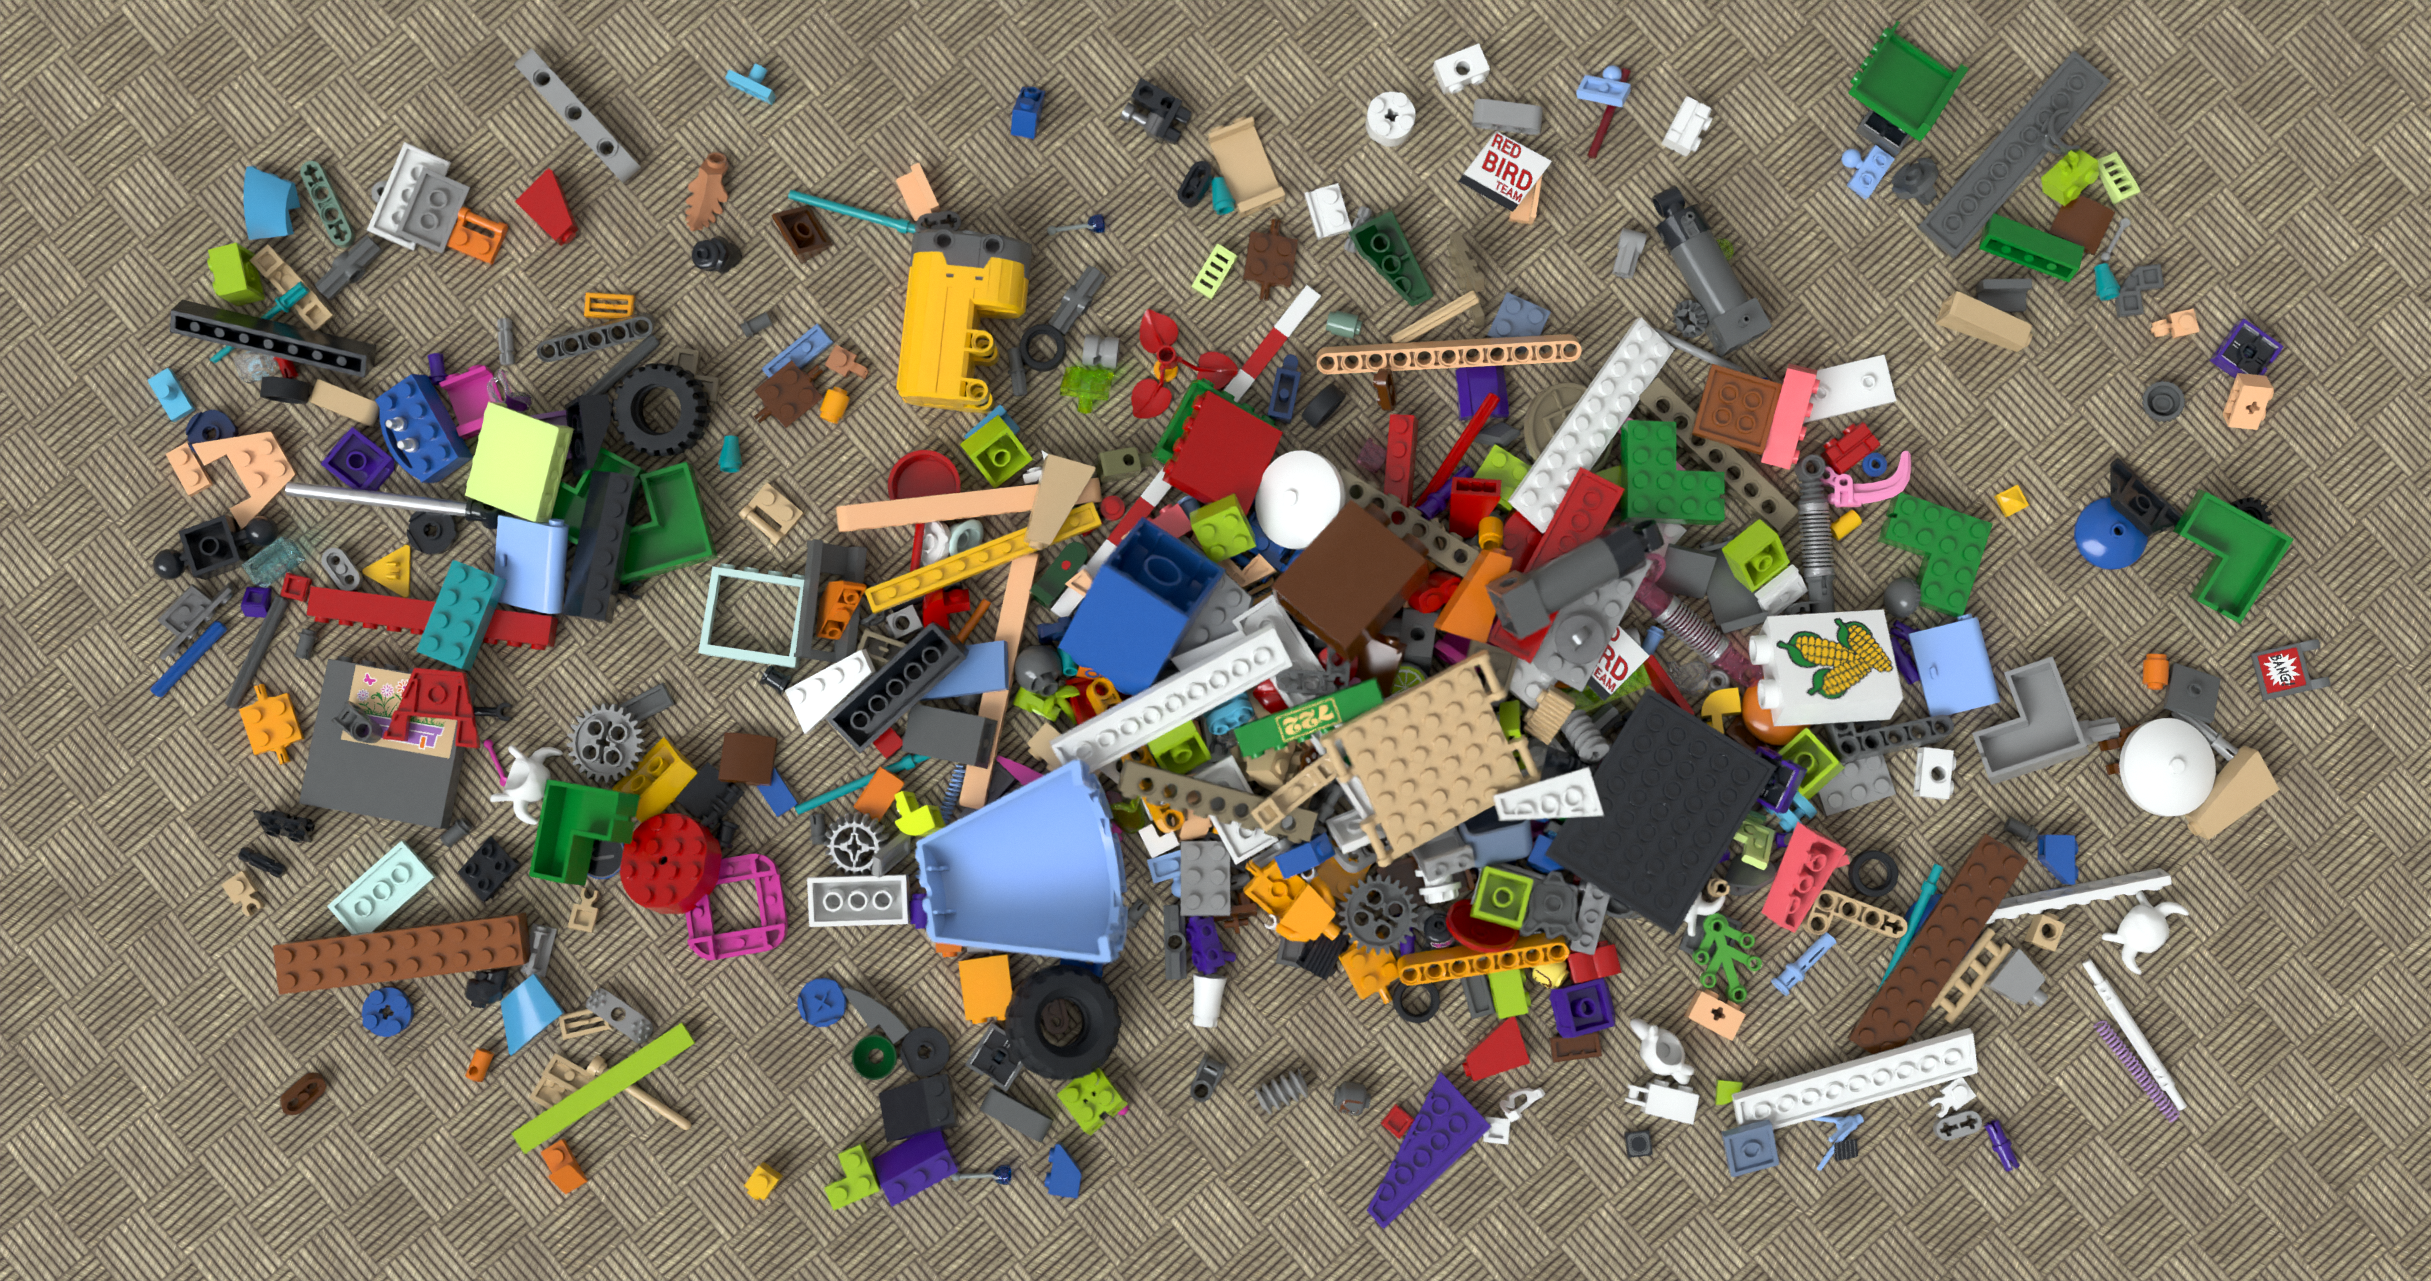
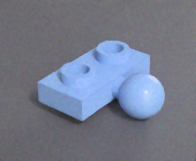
[1577,65,1631,107]
[1842,145,1894,199]
[1147,850,1181,898]

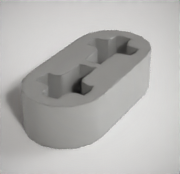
[1933,1110,1982,1140]

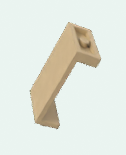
[1208,116,1285,219]

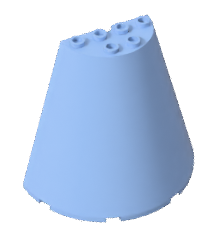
[915,759,1128,963]

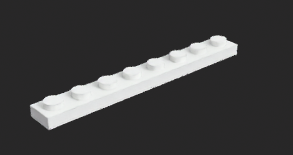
[1986,868,2172,924]

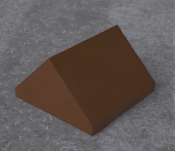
[772,205,833,265]

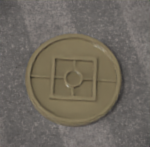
[1524,382,1614,473]

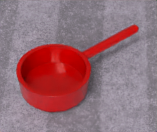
[888,450,961,572]

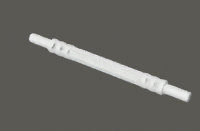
[2082,959,2187,1110]

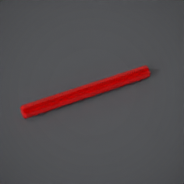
[1414,392,1500,508]

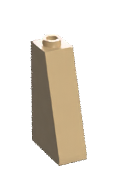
[1935,291,2033,352]
[1023,454,1096,550]
[2185,746,2280,840]

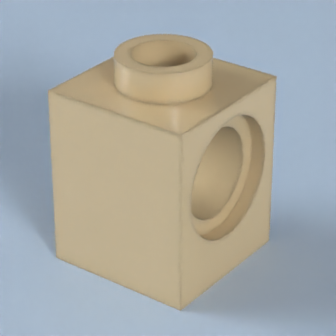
[2024,912,2066,952]

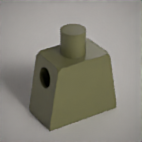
[1094,447,1153,485]

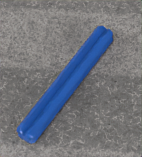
[150,621,227,697]

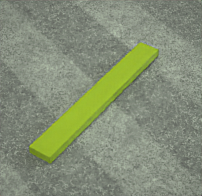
[511,1022,696,1154]

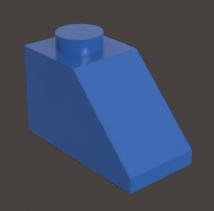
[1274,832,1335,879]

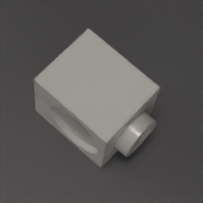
[885,605,925,641]

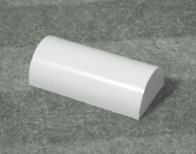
[807,874,911,927]

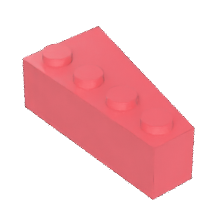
[1761,363,1820,470]
[1761,822,1847,933]

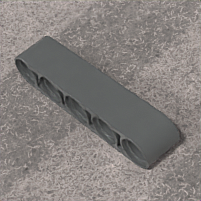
[536,312,655,362]

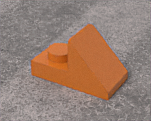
[540,1139,588,1195]

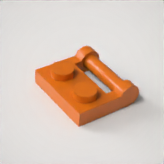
[446,207,508,265]

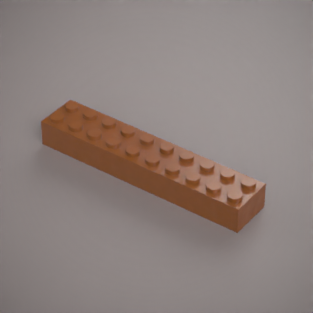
[273,912,531,995]

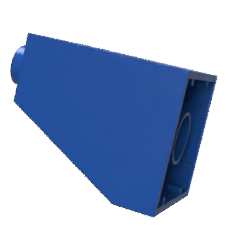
[1058,517,1226,696]

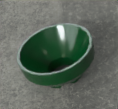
[852,1034,897,1080]

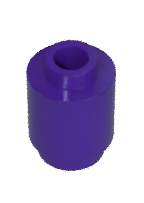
[909,894,928,929]

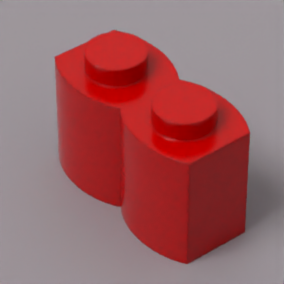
[1407,570,1461,614]
[1566,940,1622,984]

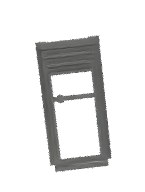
[794,539,867,663]

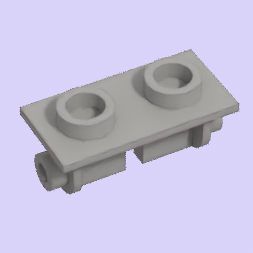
[521,923,557,977]

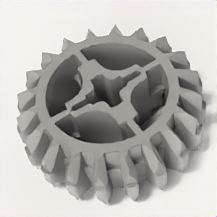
[824,811,889,876]

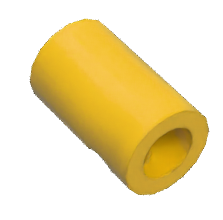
[1829,509,1862,541]

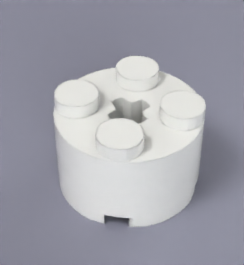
[1366,92,1415,147]

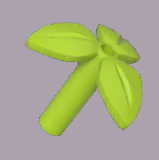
[1042,685,1080,725]

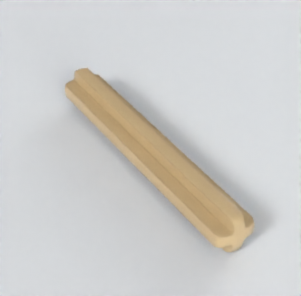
[1391,291,1479,343]

